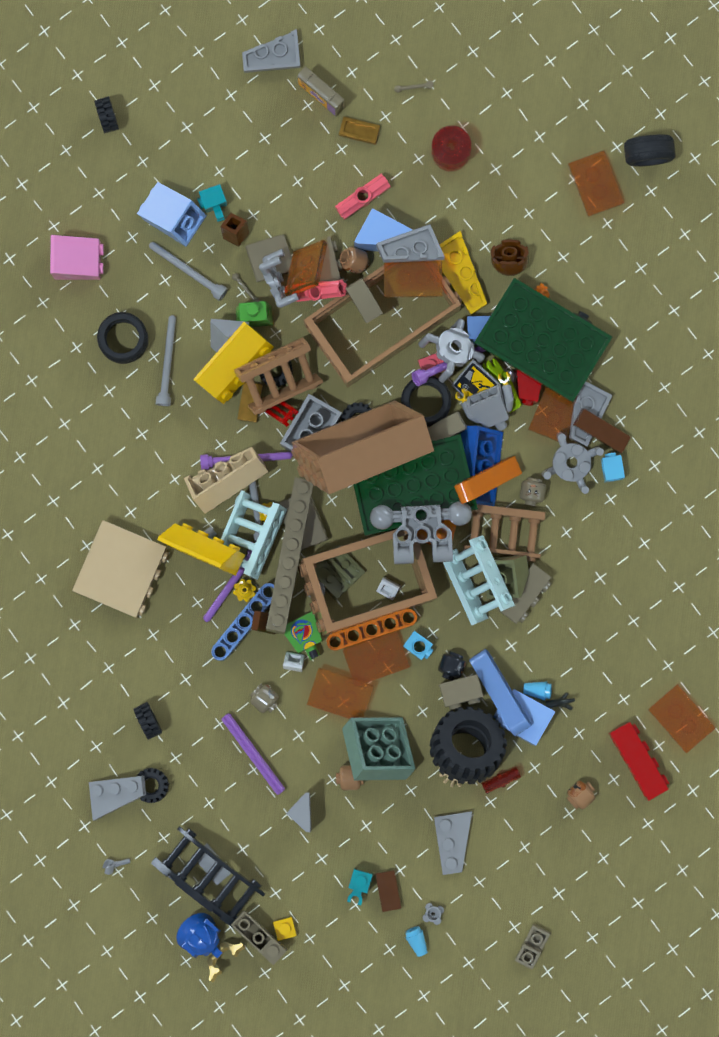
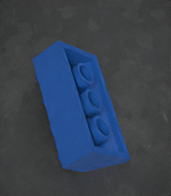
[460,426,503,506]

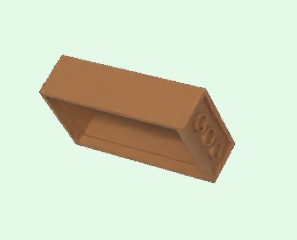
[304,261,462,388]

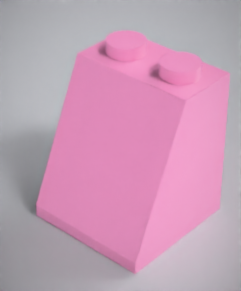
[50,235,104,280]

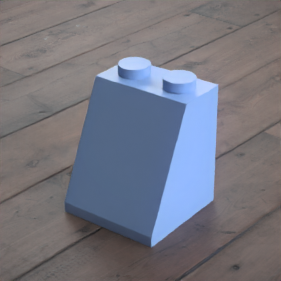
[137,182,207,247]
[354,208,412,252]
[493,689,555,746]

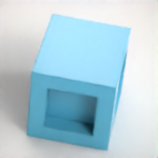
[601,453,625,483]
[403,631,433,661]

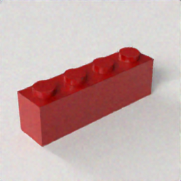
[608,722,669,801]

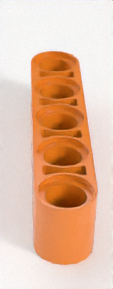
[454,456,522,504]
[326,609,417,651]

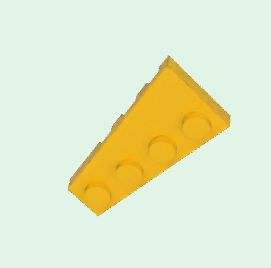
[435,231,487,315]

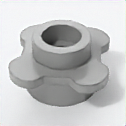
[422,903,444,925]

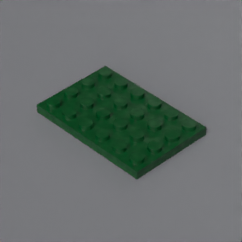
[474,278,612,403]
[353,434,478,537]

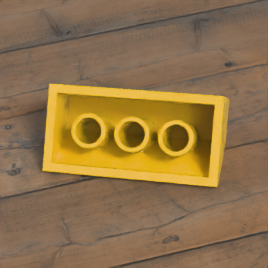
[193,322,274,404]
[157,523,245,576]

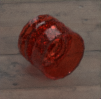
[431,126,471,171]

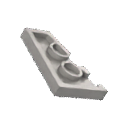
[242,29,300,73]
[569,382,612,447]
[434,811,472,875]

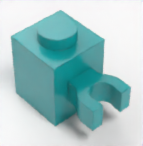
[197,184,227,222]
[347,869,373,906]

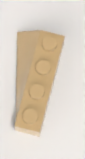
[184,447,268,514]

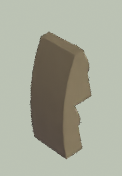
[345,278,383,323]
[428,412,467,441]
[515,923,551,969]

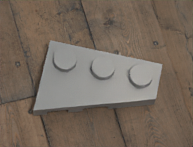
[376,224,445,263]
[89,776,146,821]

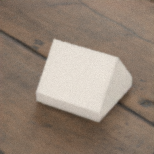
[376,577,401,600]
[283,652,305,672]

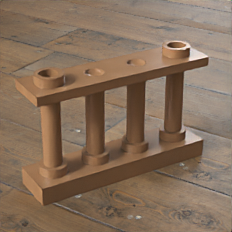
[234,337,323,415]
[463,504,545,562]

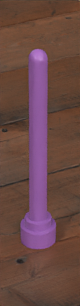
[411,346,486,386]
[200,452,293,470]
[203,549,252,622]

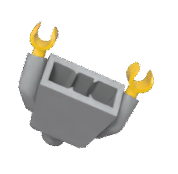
[455,372,514,431]

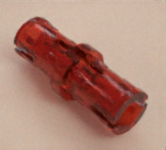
[481,767,521,794]

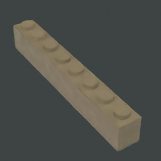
[266,477,313,634]

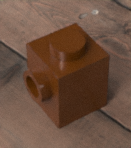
[220,213,249,247]

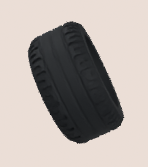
[624,134,675,166]
[97,312,148,364]
[401,376,451,427]

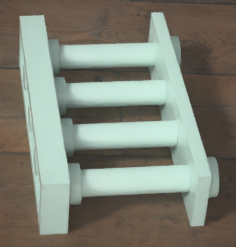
[221,490,287,580]
[443,535,515,625]

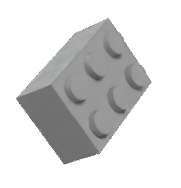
[280,394,342,452]

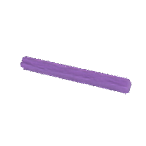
[222,713,285,795]

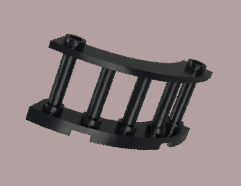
[151,826,266,931]

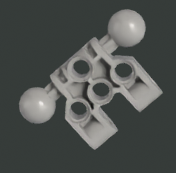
[370,501,472,564]

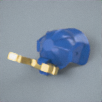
[176,913,245,983]

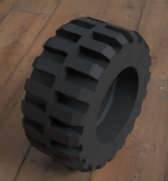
[429,706,507,785]

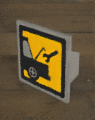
[451,359,502,397]

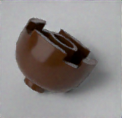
[490,239,529,276]

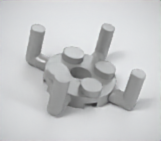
[259,249,299,308]
[418,319,485,383]
[542,432,604,494]

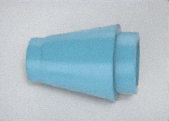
[523,681,552,700]
[405,926,428,957]

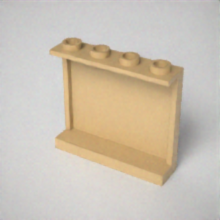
[72,520,169,618]

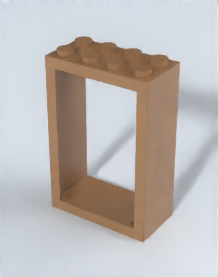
[292,400,434,494]
[298,529,437,636]

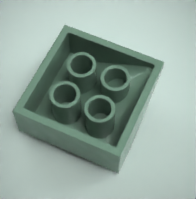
[342,717,415,781]

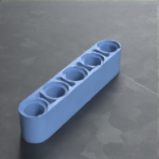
[211,583,274,661]
[469,649,532,736]

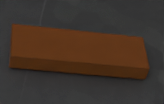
[573,408,631,454]

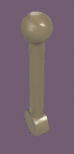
[394,81,433,93]
[232,273,260,302]

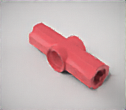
[335,173,391,220]
[292,280,347,302]

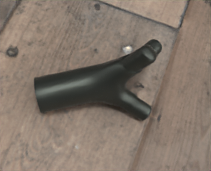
[546,693,575,710]

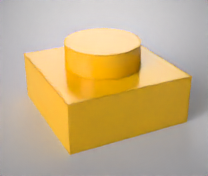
[273,917,297,941]

